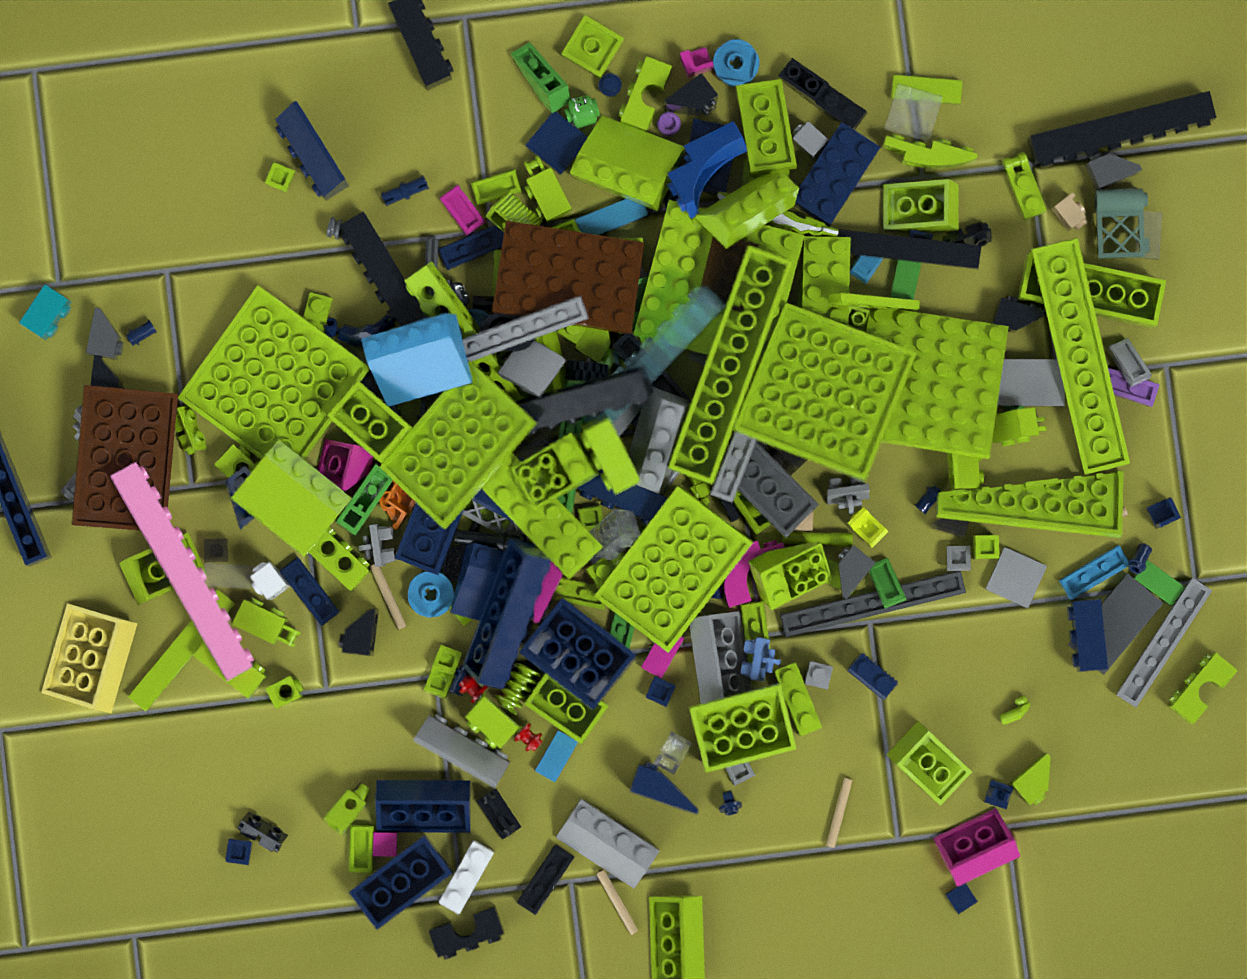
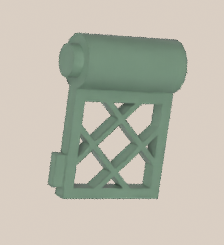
[1095,188,1149,259]

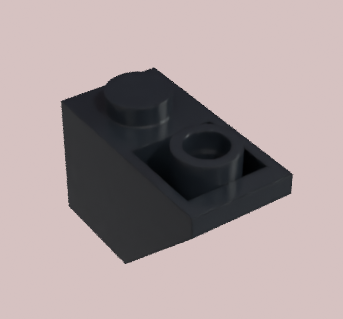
[992,296,1046,333]

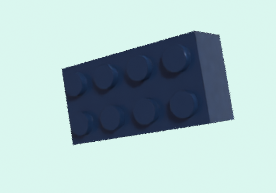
[794,122,880,227]
[349,834,454,930]

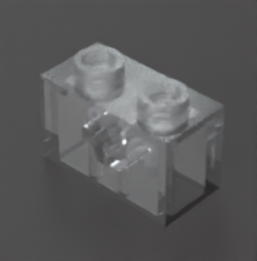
[590,509,641,560]

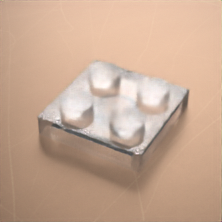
[884,84,943,141]

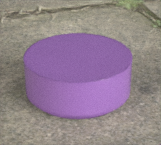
[657,112,680,136]

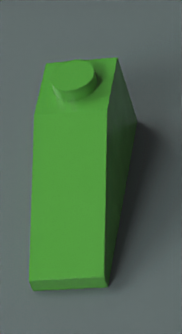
[511,42,570,113]
[336,464,393,536]

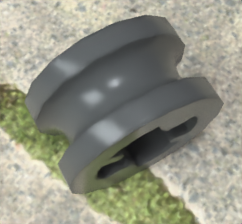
[327,217,344,240]

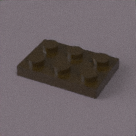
[697,236,759,312]

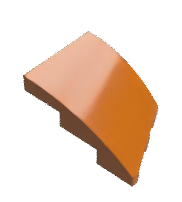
[379,480,416,530]

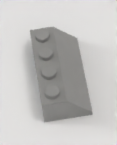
[628,387,692,493]
[689,611,752,704]
[413,714,510,788]
[556,798,660,888]

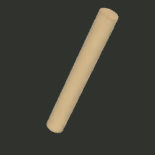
[370,564,406,630]
[826,778,853,848]
[596,870,639,935]

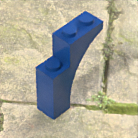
[667,121,747,218]

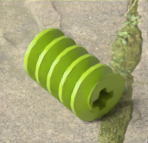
[494,663,542,715]

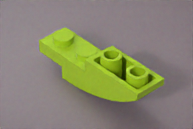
[882,134,978,169]

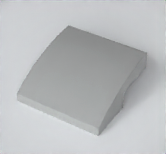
[498,341,566,398]

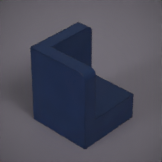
[1146,497,1181,529]

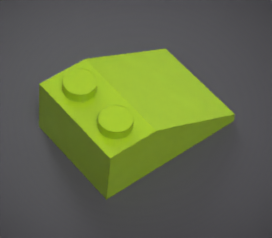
[883,179,959,231]
[119,533,207,605]
[886,721,972,806]

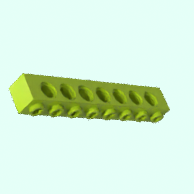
[405,261,530,401]
[214,444,371,592]

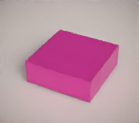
[373,832,398,857]

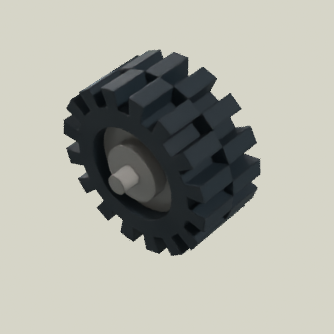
[565,358,609,382]

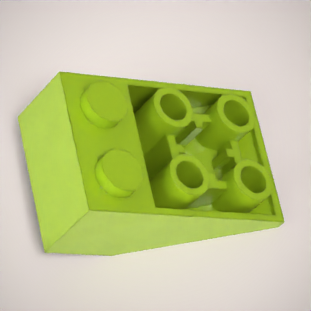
[511,433,600,510]
[748,541,833,610]

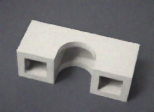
[439,840,495,914]

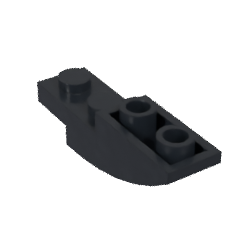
[778,58,867,130]

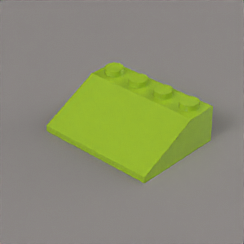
[570,115,685,211]
[231,440,352,557]
[689,683,797,773]

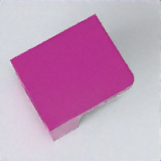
[680,48,714,79]

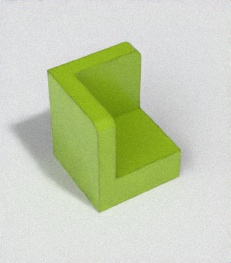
[972,535,999,560]

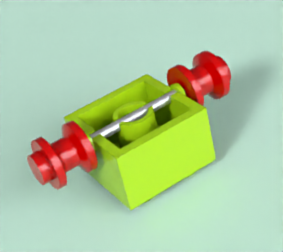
[459,675,543,752]

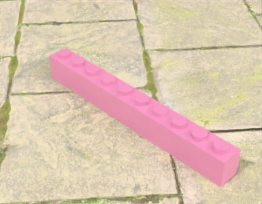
[111,462,254,681]

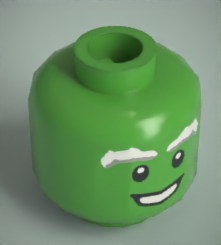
[564,95,600,128]

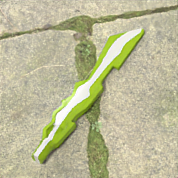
[717,192,839,237]

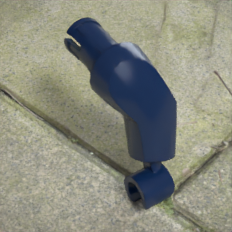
[324,315,395,347]

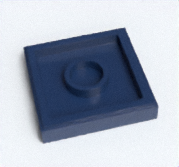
[525,111,588,175]

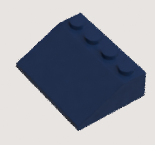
[519,598,636,710]

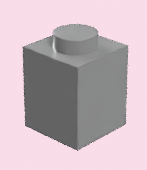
[792,122,829,160]
[804,661,833,690]

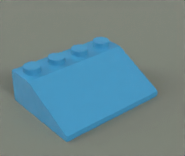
[362,314,473,407]

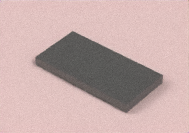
[737,442,819,538]
[1067,573,1163,675]

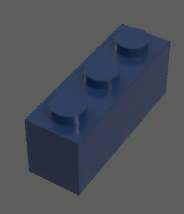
[1067,599,1108,672]

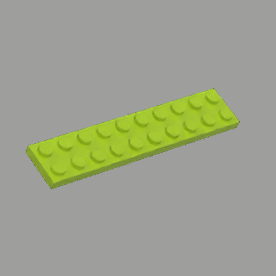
[1031,238,1130,475]

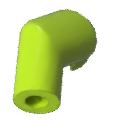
[1000,696,1030,725]

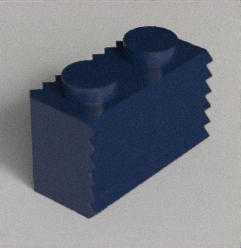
[847,654,898,700]

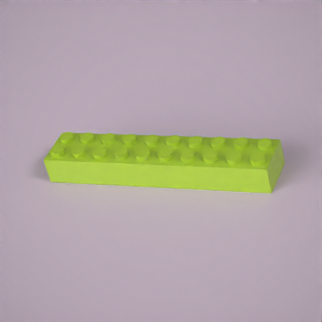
[668,246,793,484]

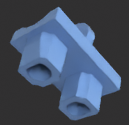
[741,638,781,681]

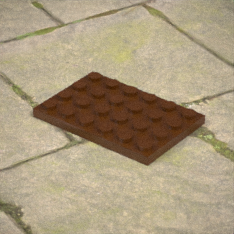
[492,221,644,334]
[71,385,178,531]

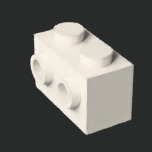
[250,562,290,600]

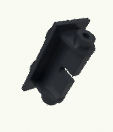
[942,221,992,247]
[477,788,521,840]
[237,811,288,853]

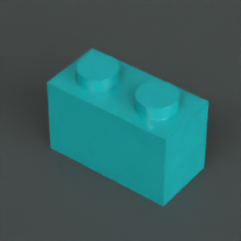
[19,285,72,340]

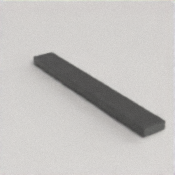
[780,571,966,637]

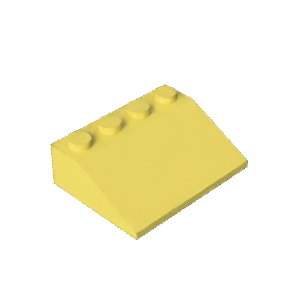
[41,603,138,713]

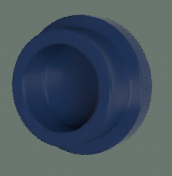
[599,73,622,97]

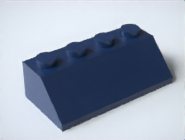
[275,101,349,200]
[375,780,471,833]

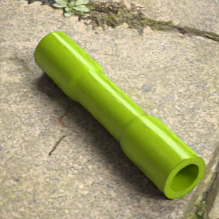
[782,531,853,547]

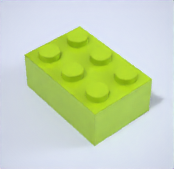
[327,381,412,464]
[579,413,641,494]
[524,674,608,745]

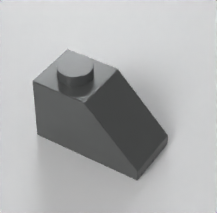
[1086,153,1142,190]
[86,308,124,360]
[838,545,875,599]

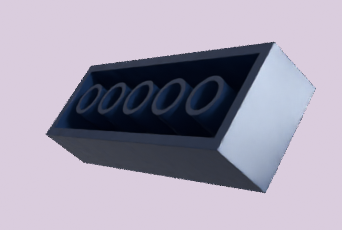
[463,538,551,689]

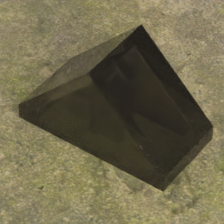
[928,518,969,538]

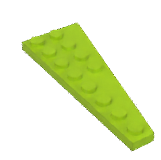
[936,471,1124,538]

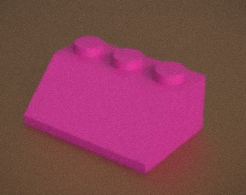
[933,808,1021,887]

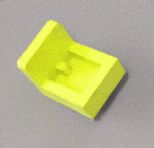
[848,507,888,548]

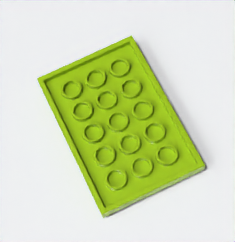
[380,361,537,529]
[594,485,753,653]

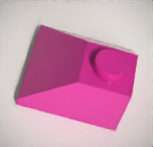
[317,439,373,491]

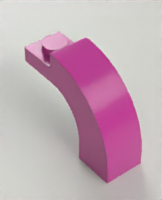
[724,540,784,608]

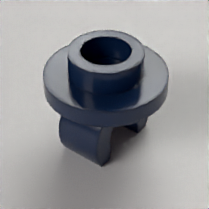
[719,791,742,816]

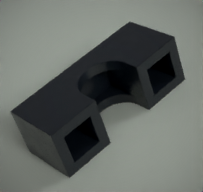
[428,906,505,960]

